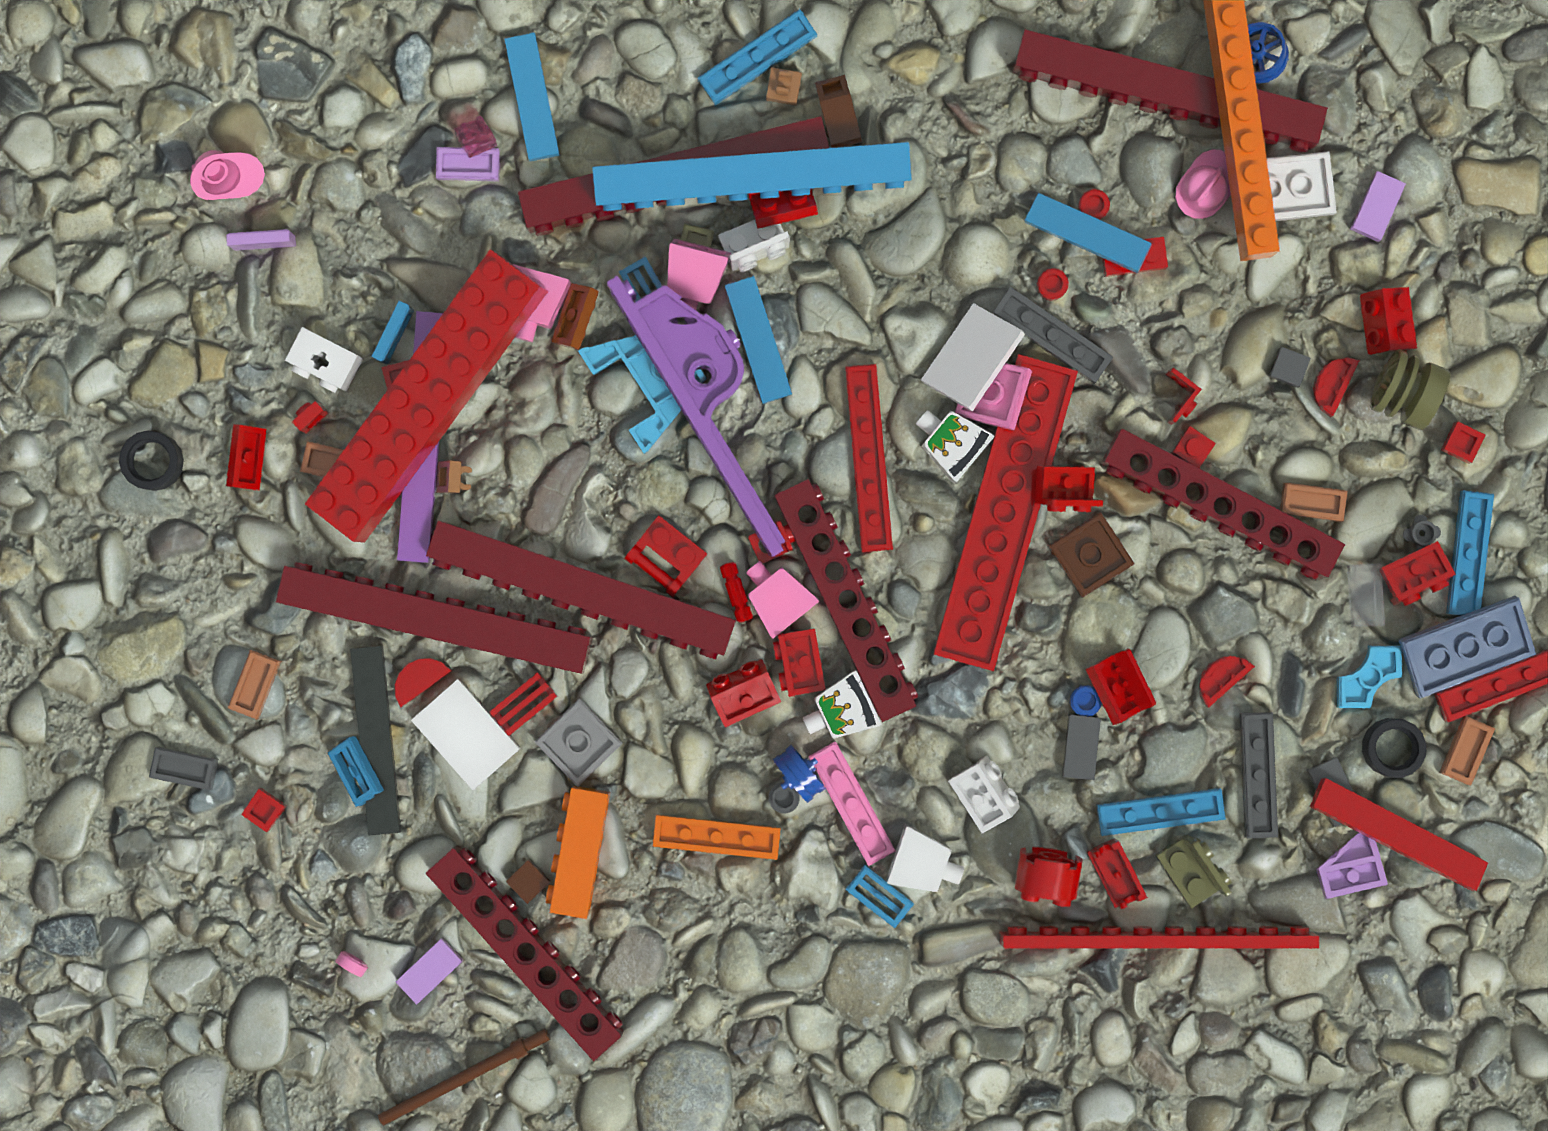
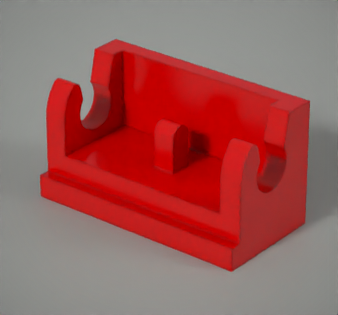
[1087,838,1148,909]

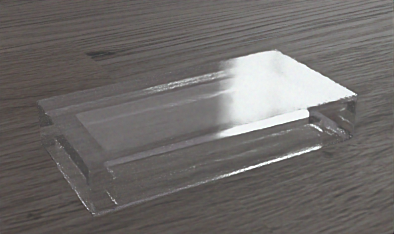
[1347,563,1385,627]

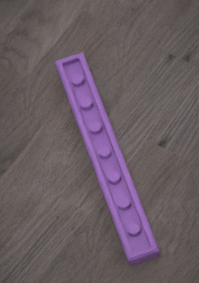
[397,311,443,563]

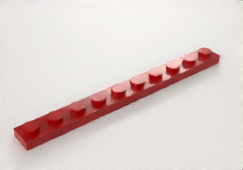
[1000,926,1319,949]

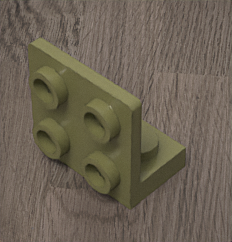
[1155,834,1232,908]

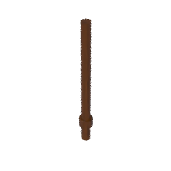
[378,1029,551,1126]

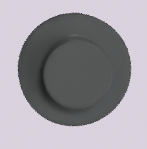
[769,782,800,813]

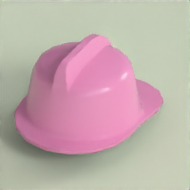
[1175,149,1231,219]
[190,150,265,200]

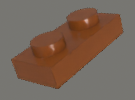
[551,283,599,350]

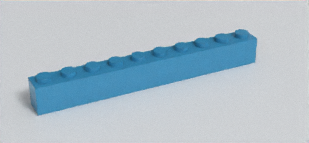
[593,142,912,211]

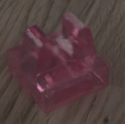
[454,116,497,158]

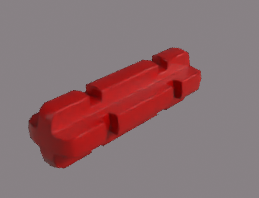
[720,562,753,623]

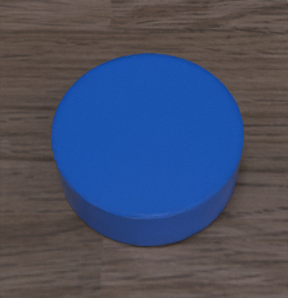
[1069,685,1102,717]

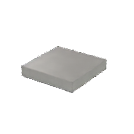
[535,698,623,787]

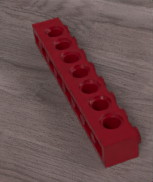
[1100,429,1345,581]
[774,479,918,722]
[425,845,624,1062]

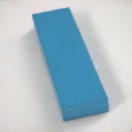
[698,9,817,105]
[505,33,560,162]
[1025,193,1152,274]
[725,276,792,404]
[1446,490,1494,616]
[1096,788,1226,836]

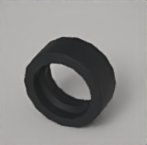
[119,430,184,491]
[1362,718,1427,778]

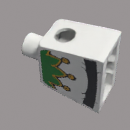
[916,410,995,484]
[802,670,882,739]

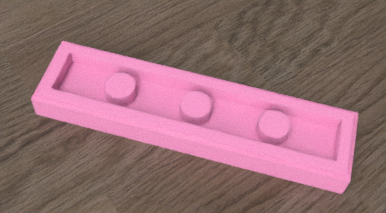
[808,741,896,866]

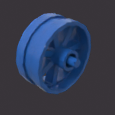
[1248,22,1289,84]
[773,745,826,803]

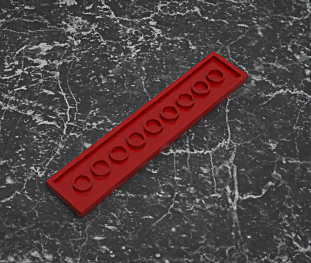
[933,354,1078,671]

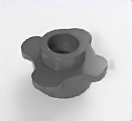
[1403,515,1441,550]

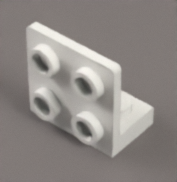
[718,220,790,272]

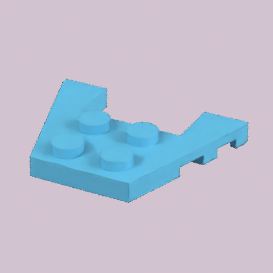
[578,335,707,454]

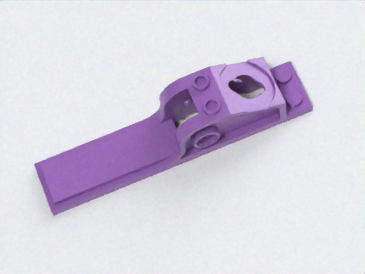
[607,276,786,557]

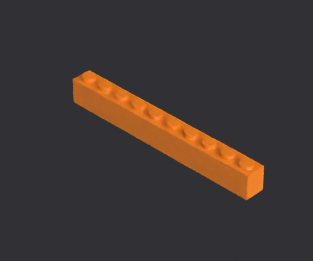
[1203,0,1280,261]

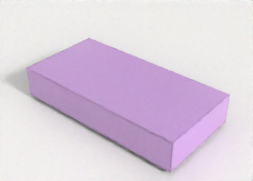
[436,147,500,181]
[1350,171,1406,242]
[226,229,296,251]
[396,937,463,1005]

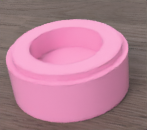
[335,951,368,977]

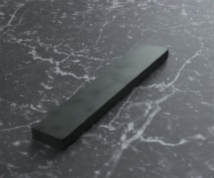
[350,646,401,836]

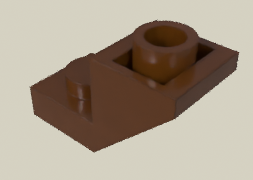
[815,75,862,148]

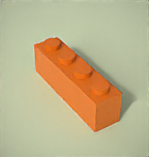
[546,786,611,919]

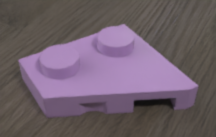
[1316,833,1388,900]

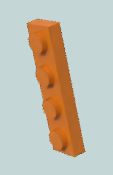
[653,814,781,860]

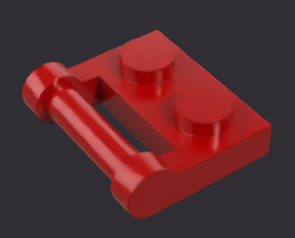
[624,515,708,598]

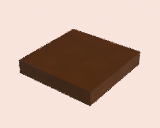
[1048,512,1135,598]

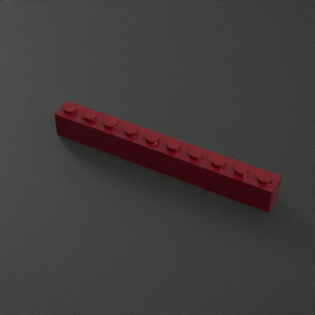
[1012,29,1328,152]
[518,116,829,236]
[426,521,736,660]
[276,562,593,674]

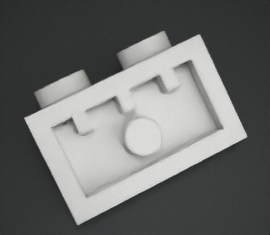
[948,755,1020,833]

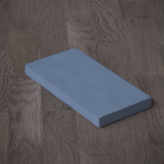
[1398,596,1537,699]

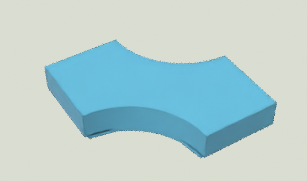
[1337,646,1402,708]

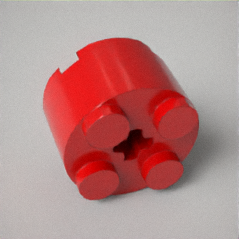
[1014,847,1083,907]

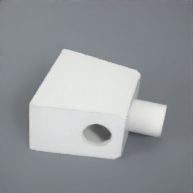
[886,824,964,892]

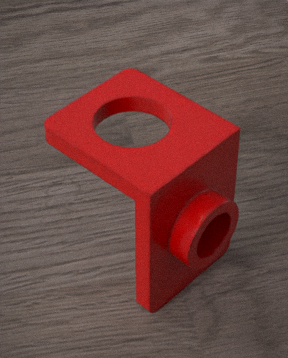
[1166,368,1202,425]
[748,520,796,564]

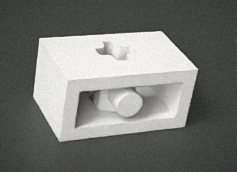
[285,327,363,393]

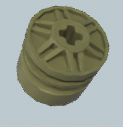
[1370,349,1450,430]

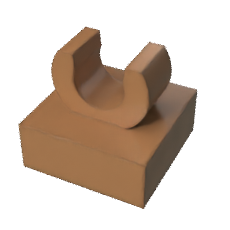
[766,67,802,106]
[436,461,472,494]

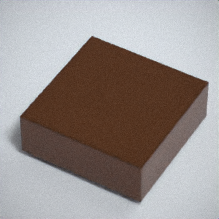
[506,859,551,904]

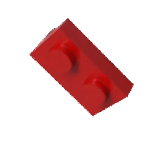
[1360,287,1417,355]
[1035,466,1103,512]
[773,628,826,697]
[1085,648,1156,725]

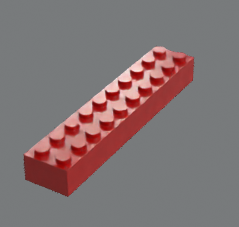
[305,249,548,543]

